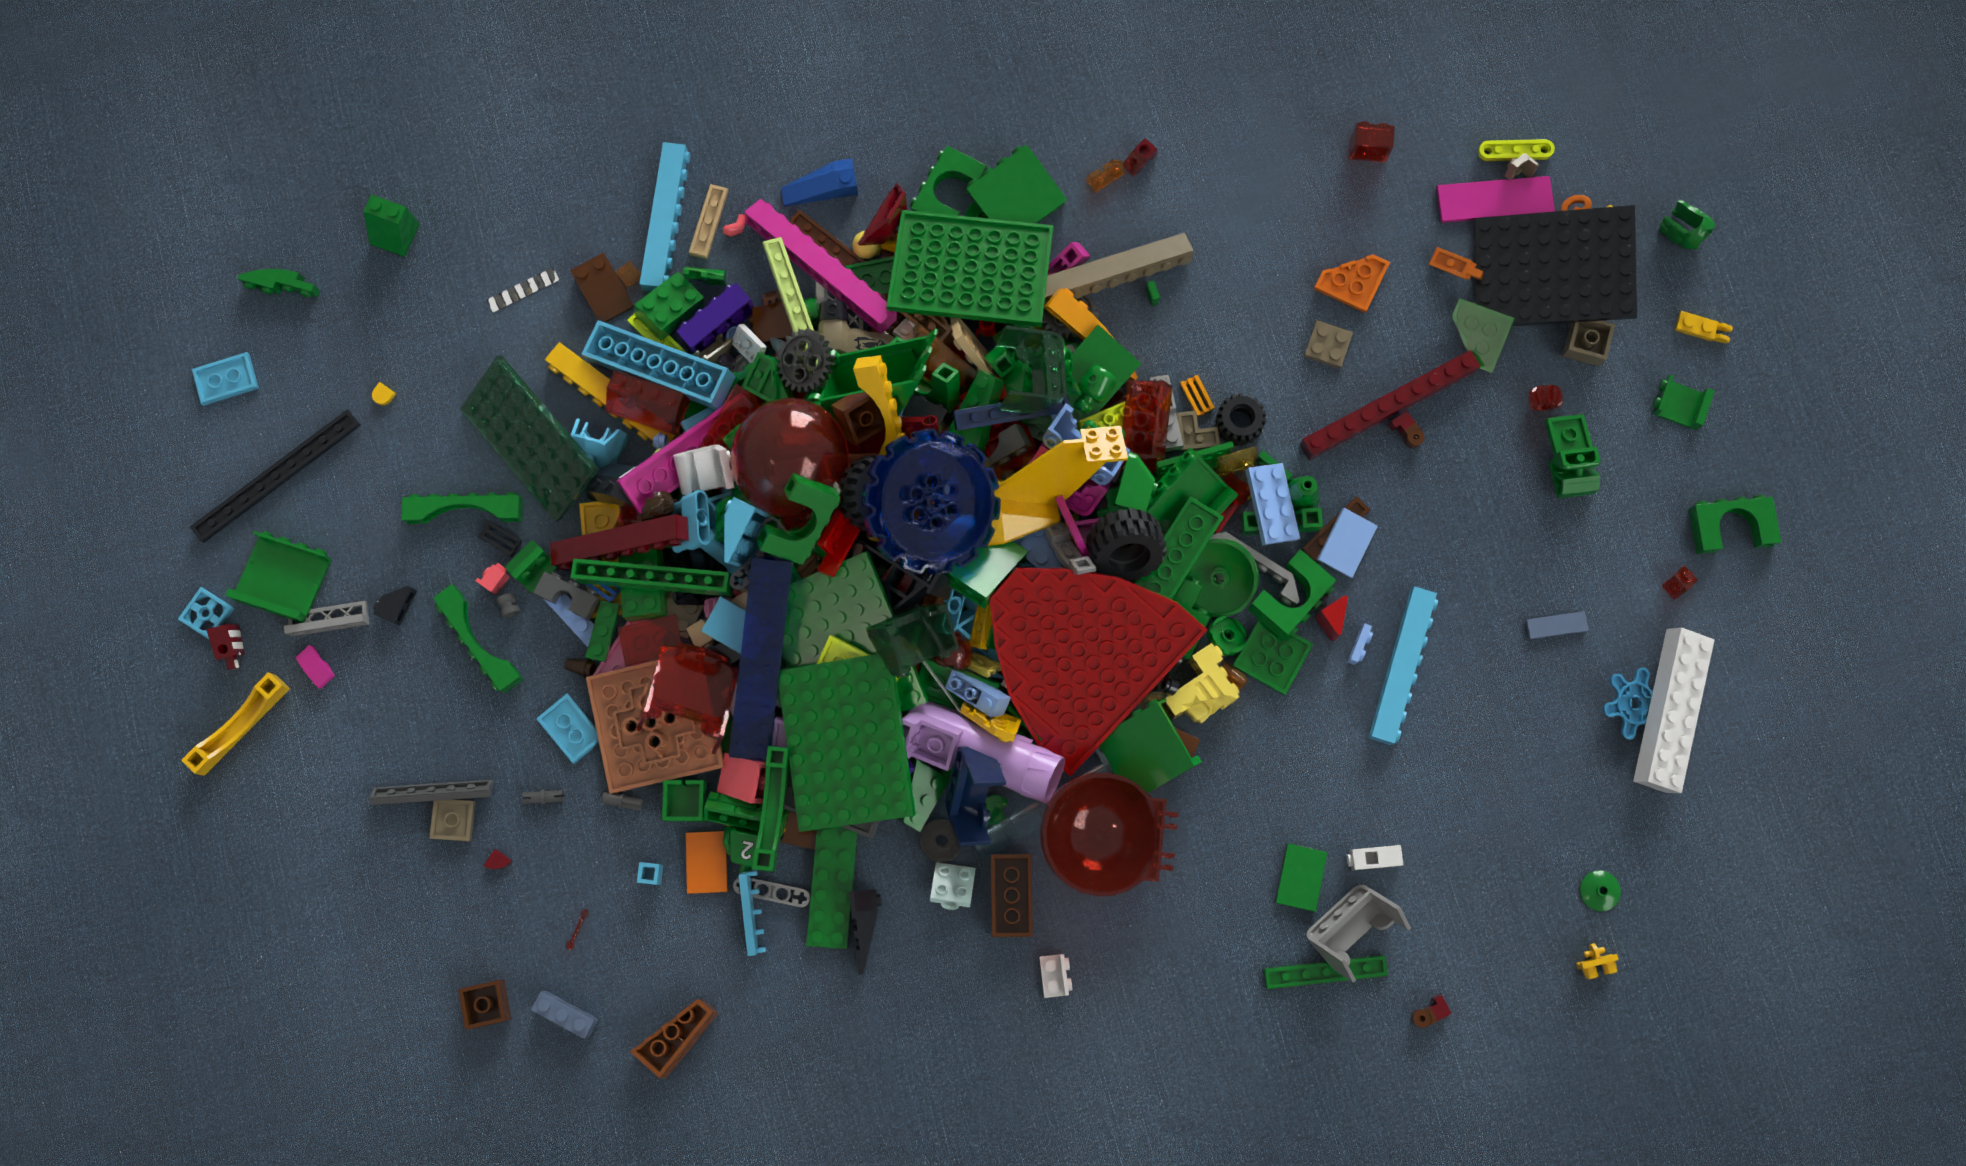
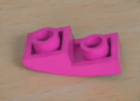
[295,645,335,689]

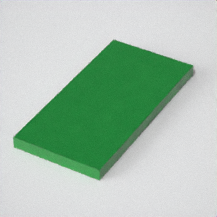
[1028,325,1142,434]

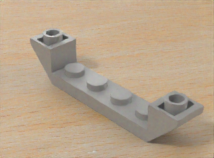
[1210,532,1299,607]

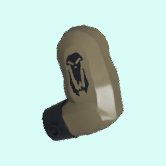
[817,300,894,362]

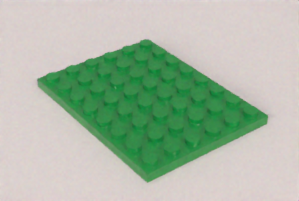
[886,210,1053,327]
[760,551,929,713]
[777,652,916,832]

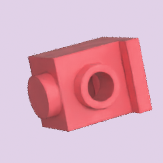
[476,563,510,595]

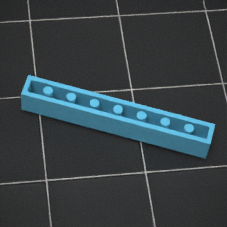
[639,142,690,292]
[1368,586,1438,745]

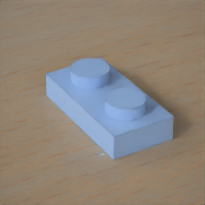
[1347,623,1373,665]

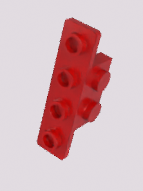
[817,510,860,577]

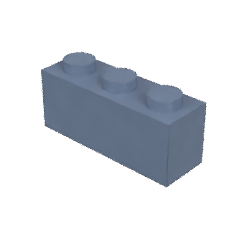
[531,991,599,1039]

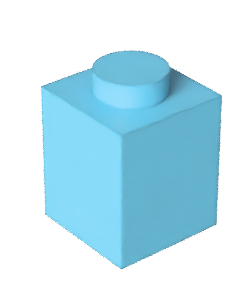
[637,862,664,885]

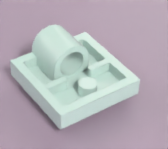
[930,862,976,910]

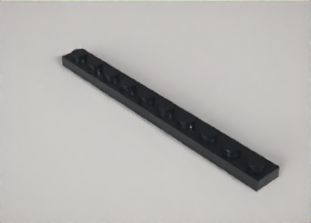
[190,409,361,543]

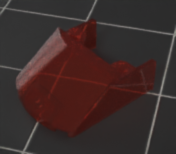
[636,643,739,755]

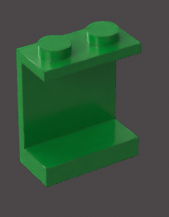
[1652,374,1715,430]

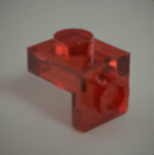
[1223,472,1251,505]
[1662,565,1698,599]

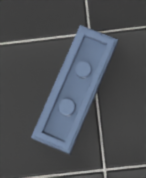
[1525,611,1589,640]

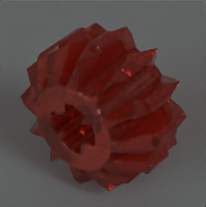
[1529,384,1563,412]

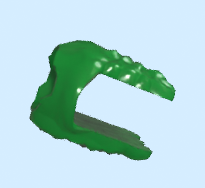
[1659,200,1716,250]

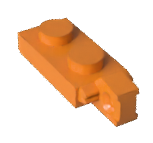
[1429,247,1484,280]

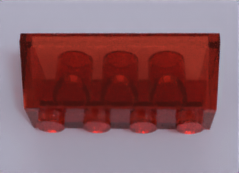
[606,370,690,436]
[1122,380,1173,462]

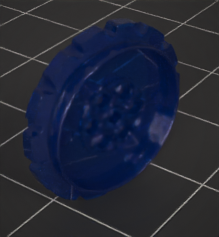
[862,429,1001,575]

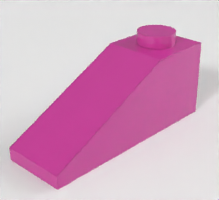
[1048,242,1091,275]

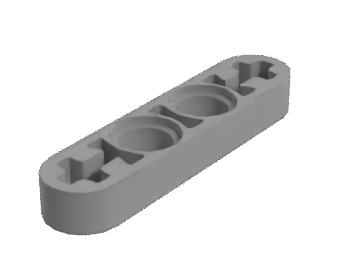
[733,878,811,907]

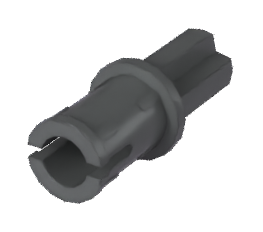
[602,791,643,811]

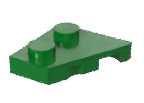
[741,352,777,405]

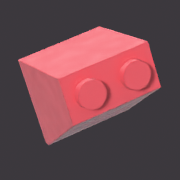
[717,753,766,804]

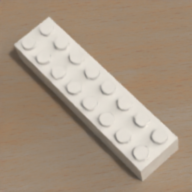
[1633,627,1714,793]

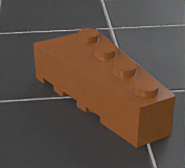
[630,999,719,1078]

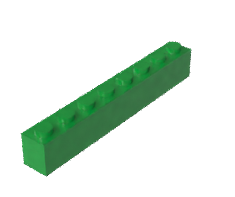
[570,558,733,597]

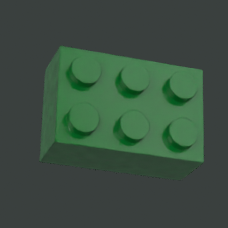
[635,272,704,341]

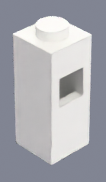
[1347,845,1403,871]

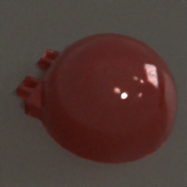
[730,398,849,531]
[1040,772,1179,896]

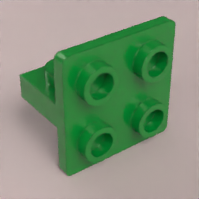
[505,540,559,593]

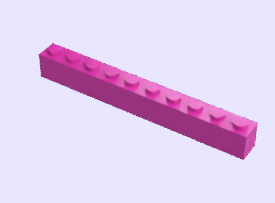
[744,199,897,334]

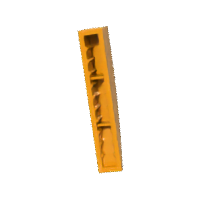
[1044,288,1138,381]

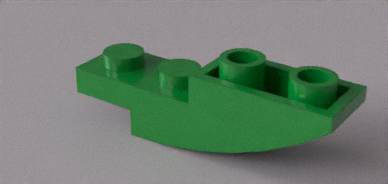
[237,269,320,298]

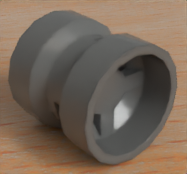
[496,593,521,618]

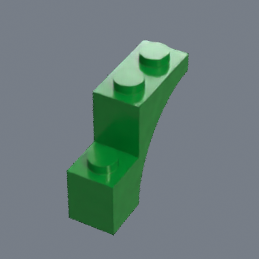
[984,324,1035,378]

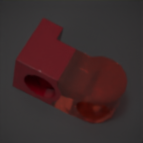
[1122,138,1157,176]

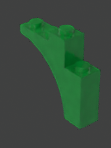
[1172,577,1211,660]

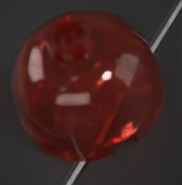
[933,632,973,669]

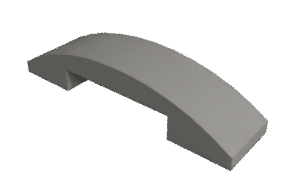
[1044,522,1096,575]

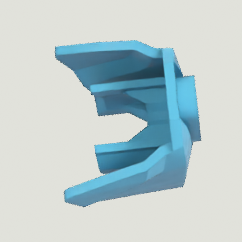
[569,418,630,476]

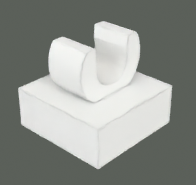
[892,318,920,340]

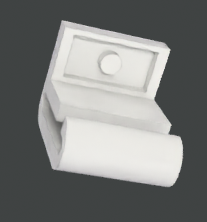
[673,445,736,495]

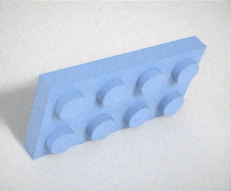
[1245,463,1300,546]

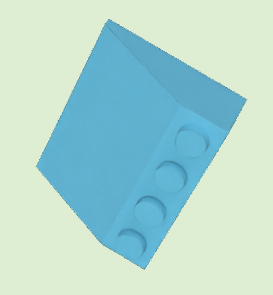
[724,497,772,567]

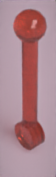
[566,909,589,949]

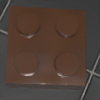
[458,979,512,1030]

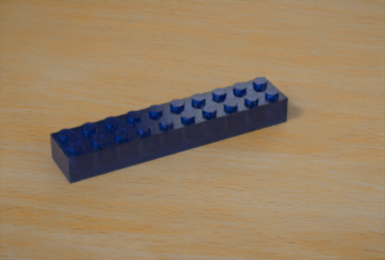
[729,555,793,761]

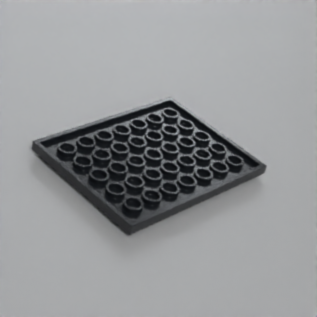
[1475,205,1637,326]

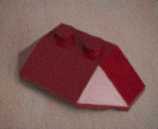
[857,183,907,246]

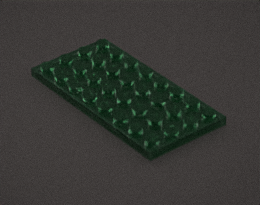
[460,355,599,521]

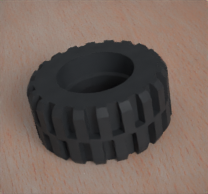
[839,455,919,533]
[1086,508,1167,581]

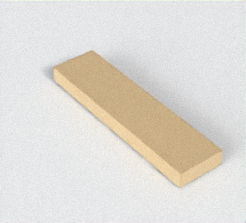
[689,184,729,260]

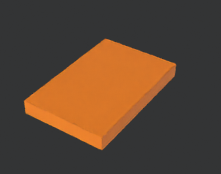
[686,831,728,894]

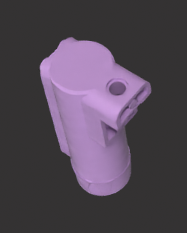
[902,701,1065,804]

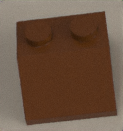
[832,392,885,445]

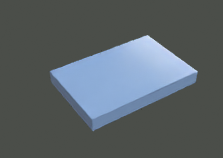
[1317,508,1378,578]

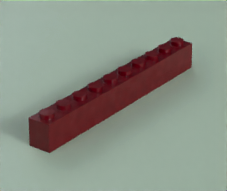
[1300,350,1480,461]

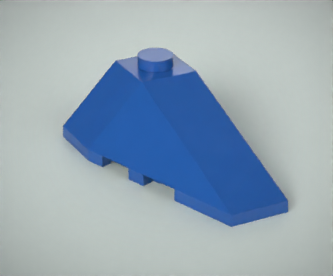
[781,158,858,207]

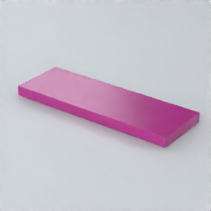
[1436,176,1555,223]

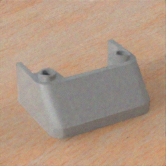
[1306,885,1411,983]

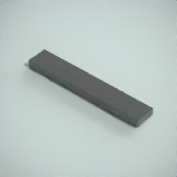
[369,780,494,805]

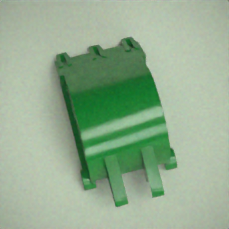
[797,328,938,441]

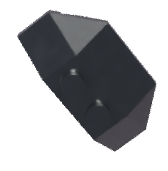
[586,463,635,508]

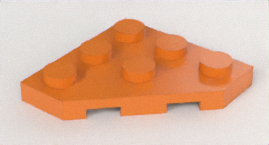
[1314,254,1390,313]

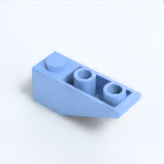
[945,670,1011,717]

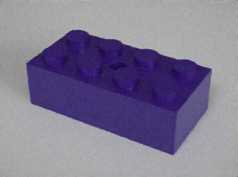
[677,283,754,354]

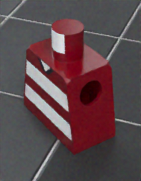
[206,624,245,670]

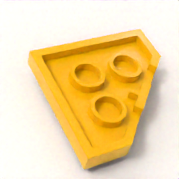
[960,701,1022,742]

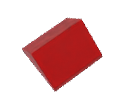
[1315,595,1348,641]

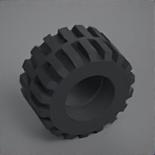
[1215,393,1266,446]

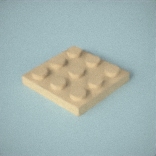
[950,317,995,376]

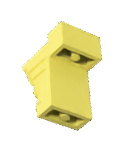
[1162,643,1240,724]

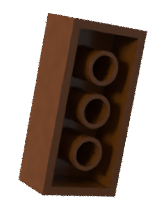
[991,854,1033,937]

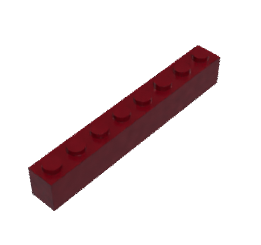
[550,514,689,570]

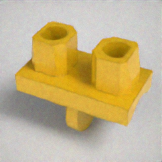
[1576,943,1619,979]

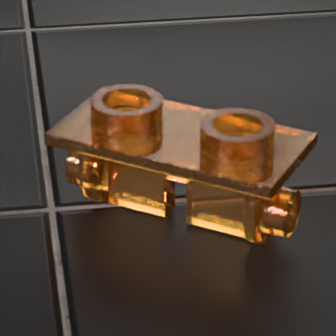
[1085,159,1125,193]

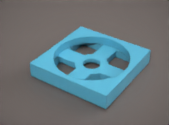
[178,587,235,639]

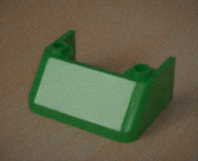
[1115,452,1158,512]

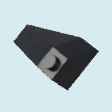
[850,890,882,975]

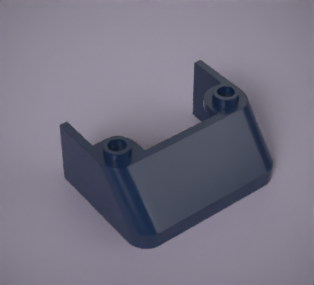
[945,746,1006,846]

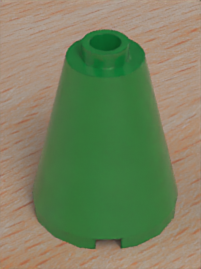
[1287,476,1320,511]

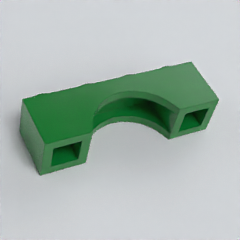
[1240,507,1323,536]

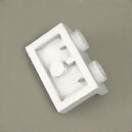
[732,324,767,364]
[1039,954,1072,998]

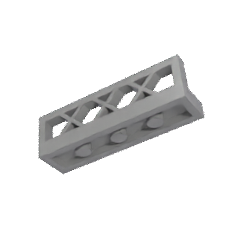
[284,601,369,637]

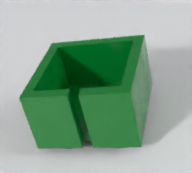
[662,780,707,822]

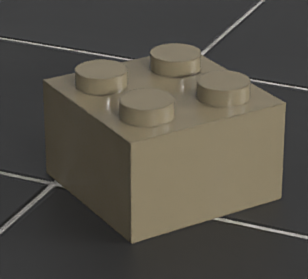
[1562,321,1615,367]

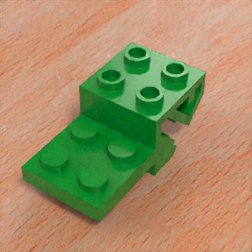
[1544,414,1600,499]

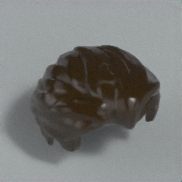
[640,491,674,522]

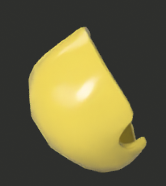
[852,231,882,260]

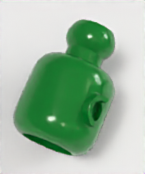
[1074,365,1117,414]

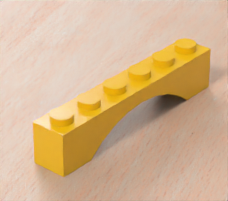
[853,355,909,465]
[181,672,290,776]

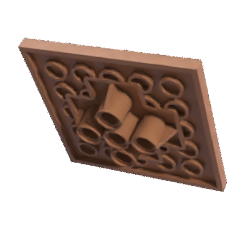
[586,650,724,794]

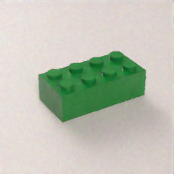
[618,549,668,622]

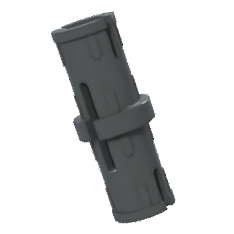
[522,789,565,805]

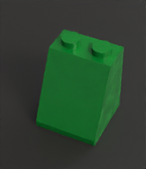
[363,194,420,257]

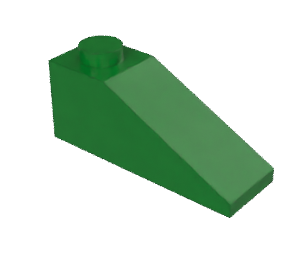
[1002,360,1034,425]

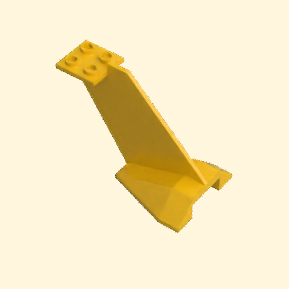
[973,426,1128,546]

